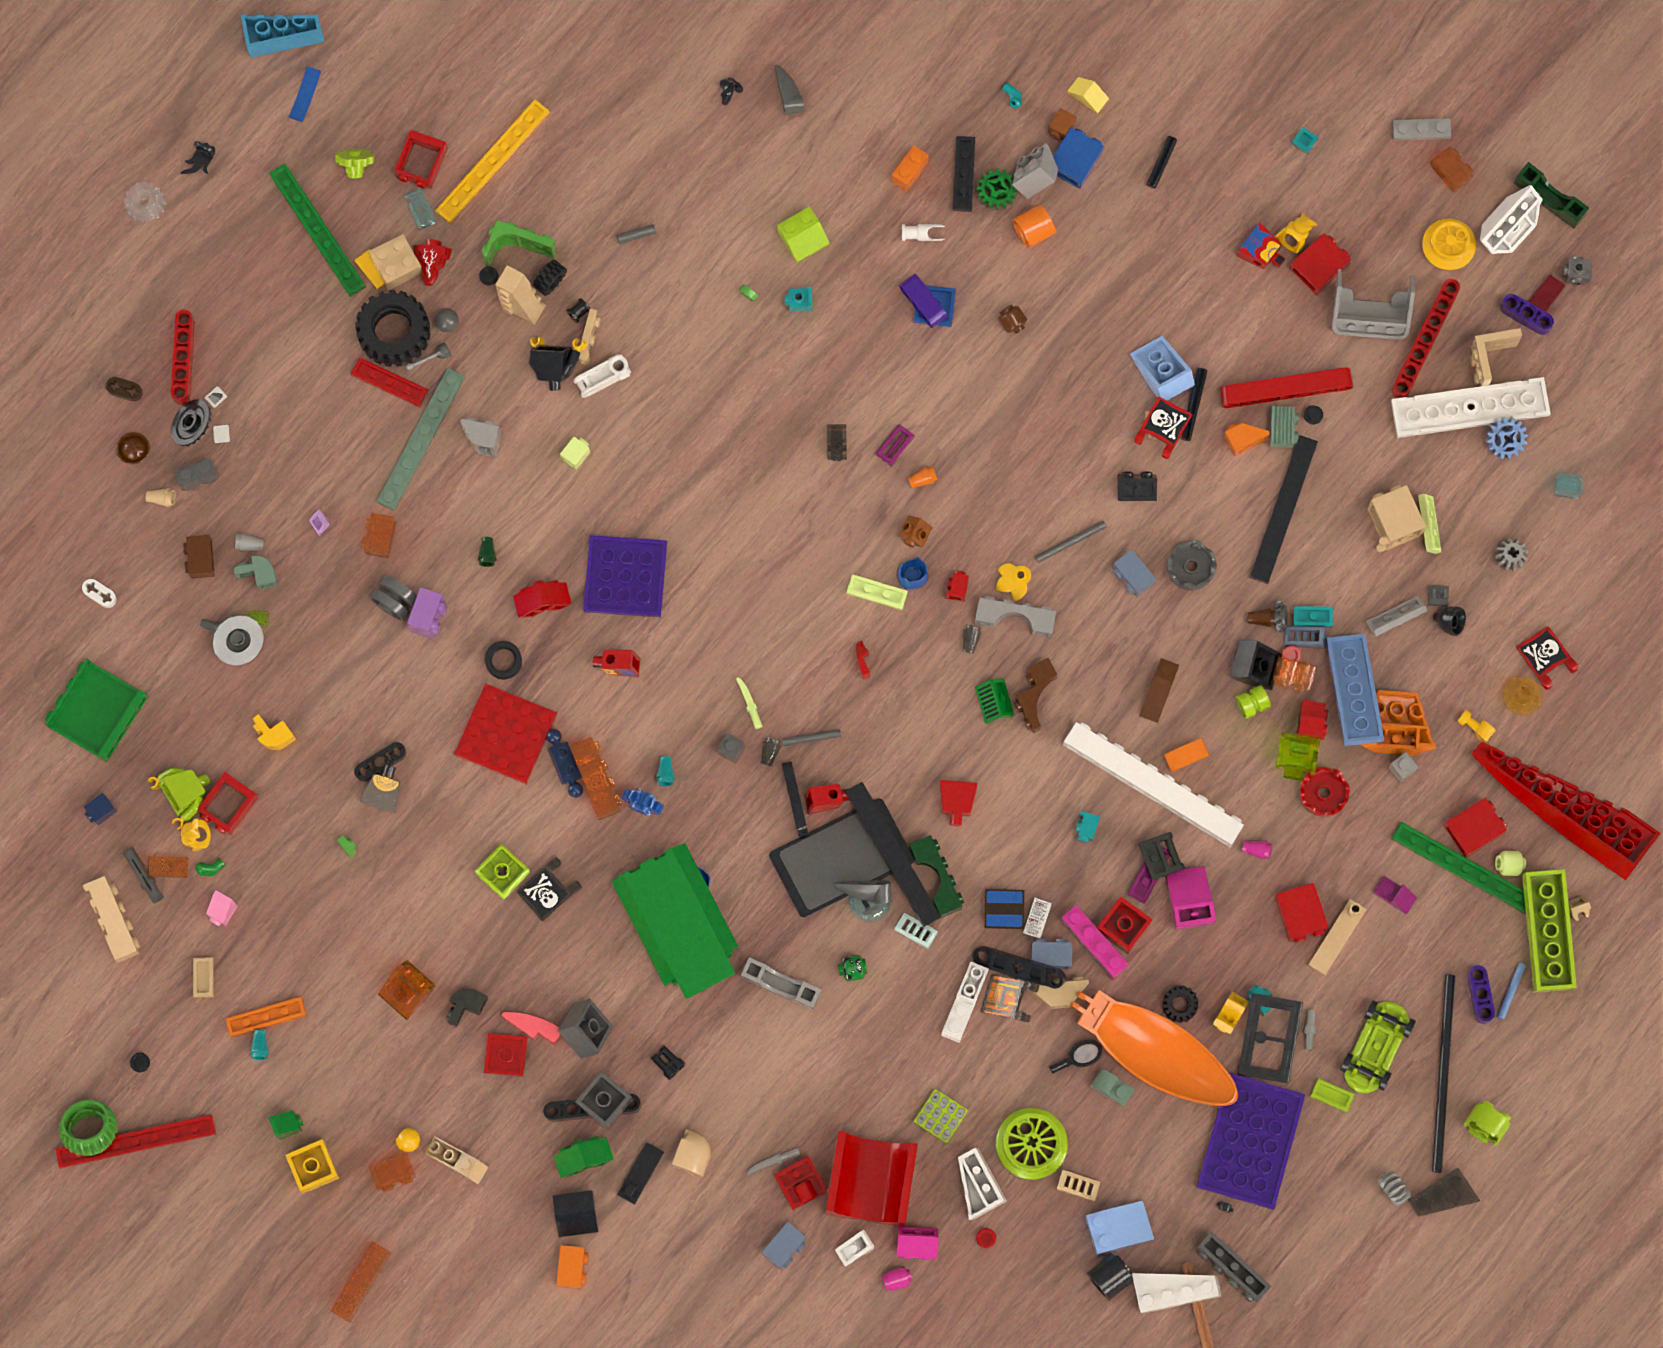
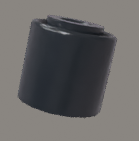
[1086,1253,1133,1301]

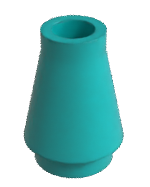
[656,756,675,787]
[249,1030,269,1060]

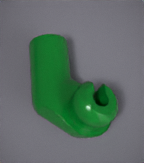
[195,858,226,877]

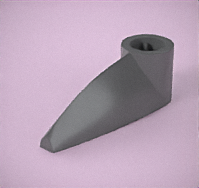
[775,65,804,115]
[835,880,892,904]

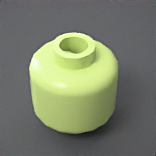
[1495,850,1526,876]

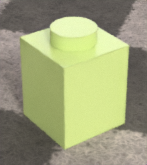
[560,437,590,470]

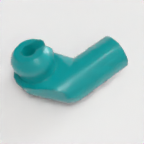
[1002,82,1022,109]

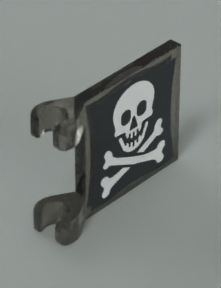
[517,857,582,922]

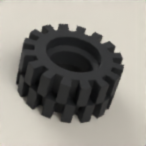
[533,259,567,296]
[1162,985,1199,1023]

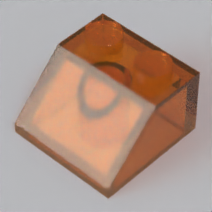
[378,960,436,1020]

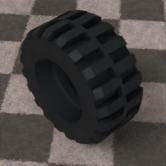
[355,290,431,367]

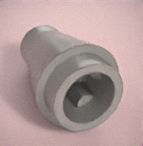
[235,532,264,551]

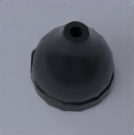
[1433,606,1466,636]

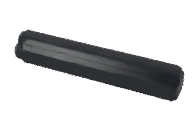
[1147,136,1177,189]

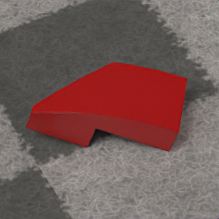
[856,641,870,679]

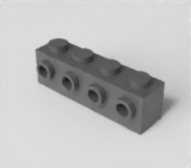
[1197,1231,1271,1303]

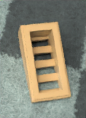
[1057,1170,1100,1202]

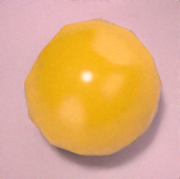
[396,1127,421,1152]

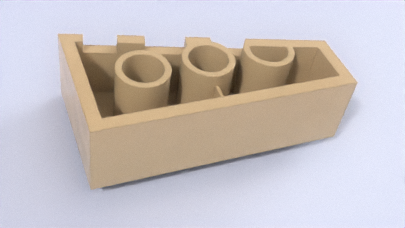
[495,265,546,325]
[83,876,141,963]

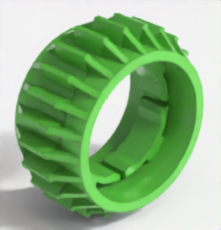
[58,1099,118,1156]

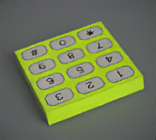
[913,1089,968,1144]

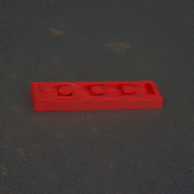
[351,357,428,407]

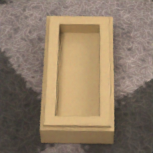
[193,957,214,998]

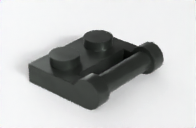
[1138,832,1185,881]

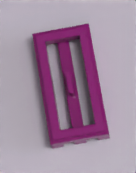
[876,424,915,466]

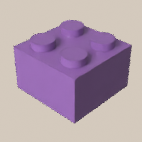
[407,587,447,639]

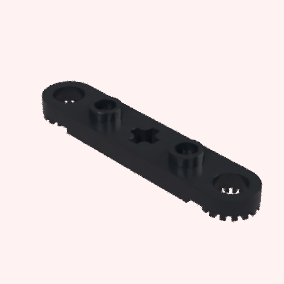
[972,946,1066,989]

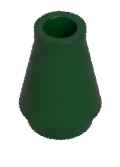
[477,537,497,567]

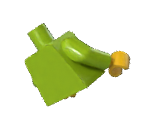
[148,768,210,830]

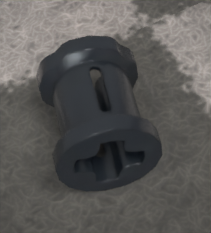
[566,298,591,323]

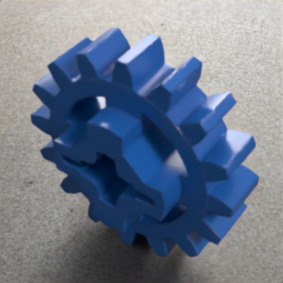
[621,788,664,816]

